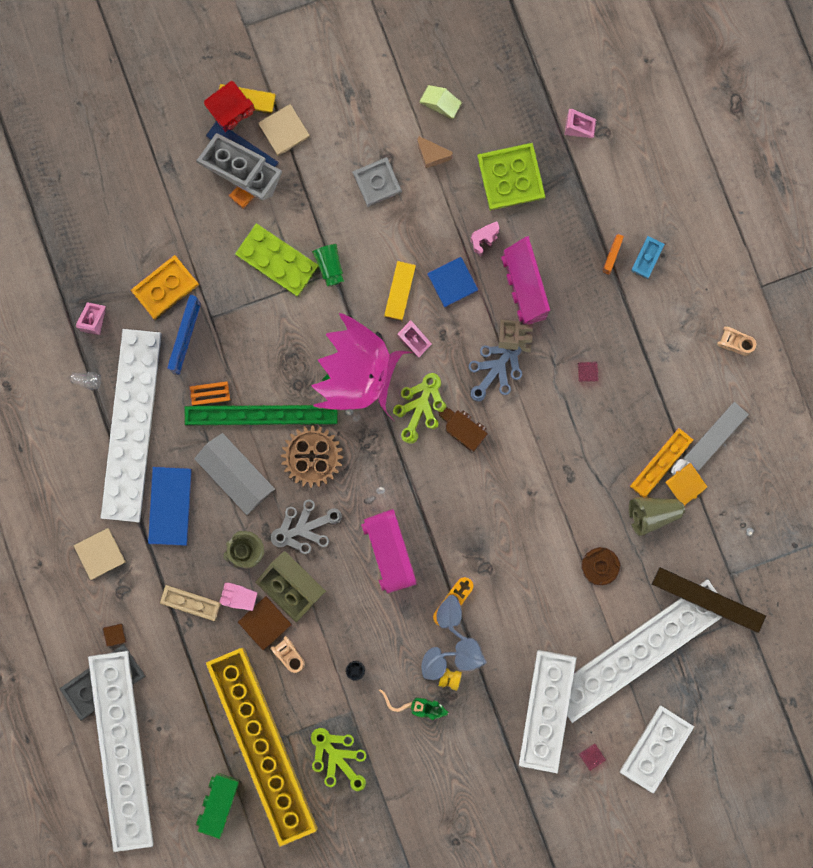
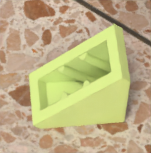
[420,85,462,119]

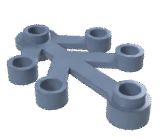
[468,345,522,402]

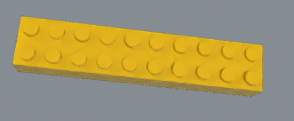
[206,647,317,847]

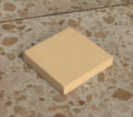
[258,104,310,156]
[74,528,126,580]

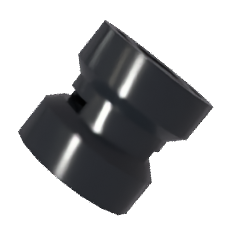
[345,661,365,681]

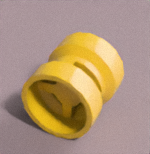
[438,668,462,691]

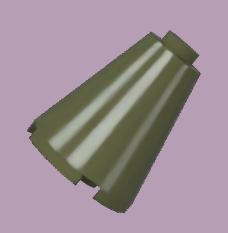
[629,497,685,536]

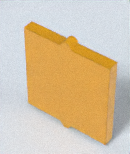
[665,463,707,506]

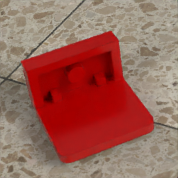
[204,81,255,132]

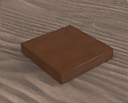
[238,596,292,651]

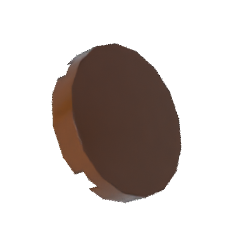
[581,547,620,586]

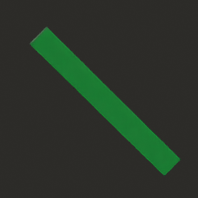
[185,405,338,426]

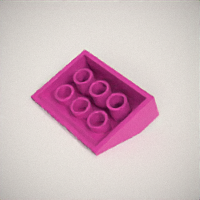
[501,236,550,325]

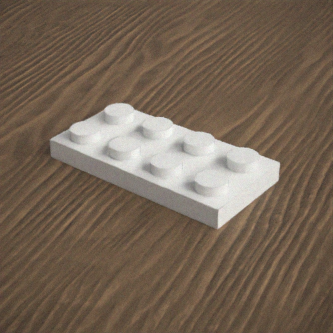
[619,705,694,794]

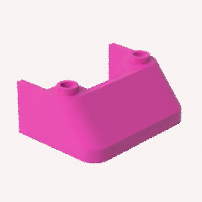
[361,509,417,594]

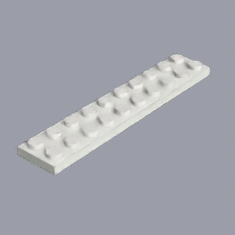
[101,329,162,522]
[567,579,722,723]
[88,651,154,852]

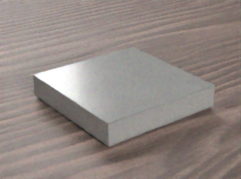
[352,157,402,207]

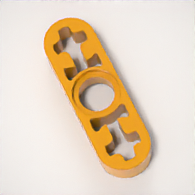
[433,577,473,625]

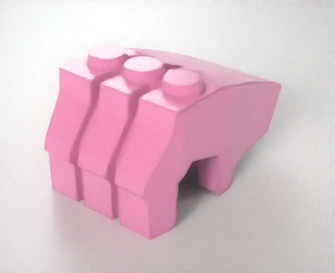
[470,221,500,257]
[220,583,257,611]

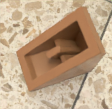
[417,136,453,168]

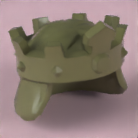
[223,531,264,569]

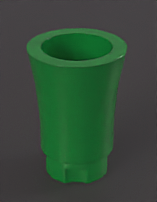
[312,244,344,287]

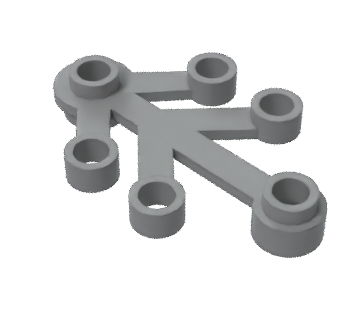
[271,500,342,554]

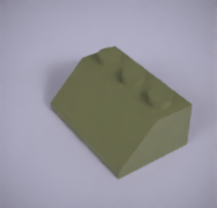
[255,551,326,623]

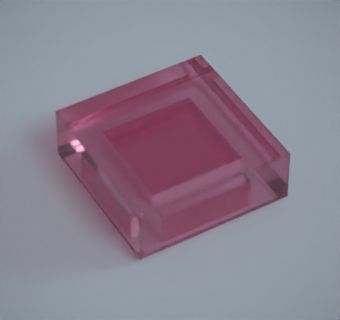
[577,362,598,382]
[579,743,606,771]

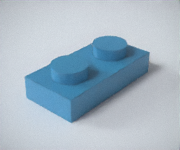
[631,236,665,279]

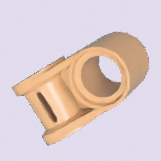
[717,327,757,356]
[271,636,305,673]

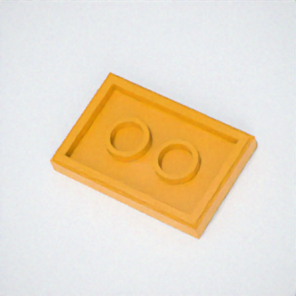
[131,255,199,320]

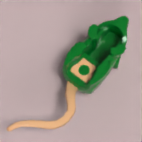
[379,690,449,720]

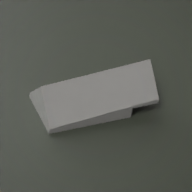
[196,133,282,200]
[194,433,275,515]

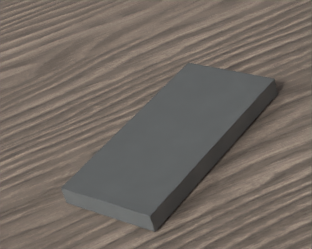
[59,644,146,721]

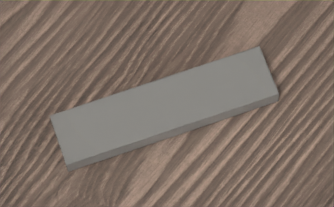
[683,402,749,471]

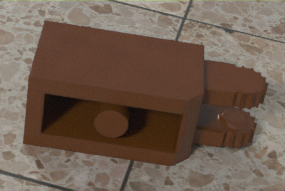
[438,407,488,453]

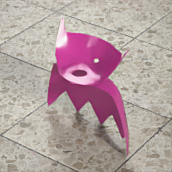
[312,313,413,421]

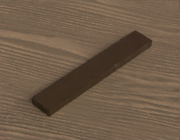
[651,567,766,633]

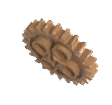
[281,425,343,488]

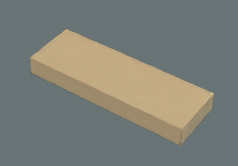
[160,585,221,621]

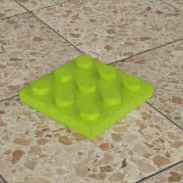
[477,143,545,211]

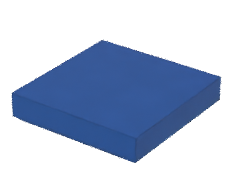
[427,257,478,308]

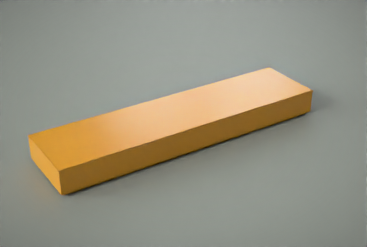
[630,428,693,498]

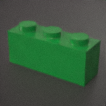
[196,773,240,839]

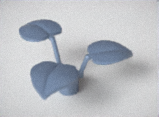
[421,595,487,680]

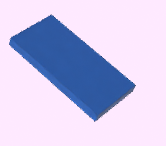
[167,295,201,375]
[148,467,192,546]

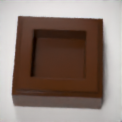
[103,623,127,647]

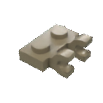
[499,319,533,352]

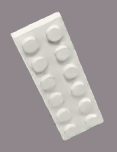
[519,650,577,773]

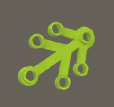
[393,373,446,444]
[311,728,366,791]

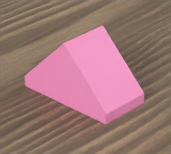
[565,109,596,138]
[76,302,106,335]
[397,320,432,358]

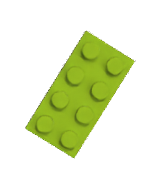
[235,223,319,297]

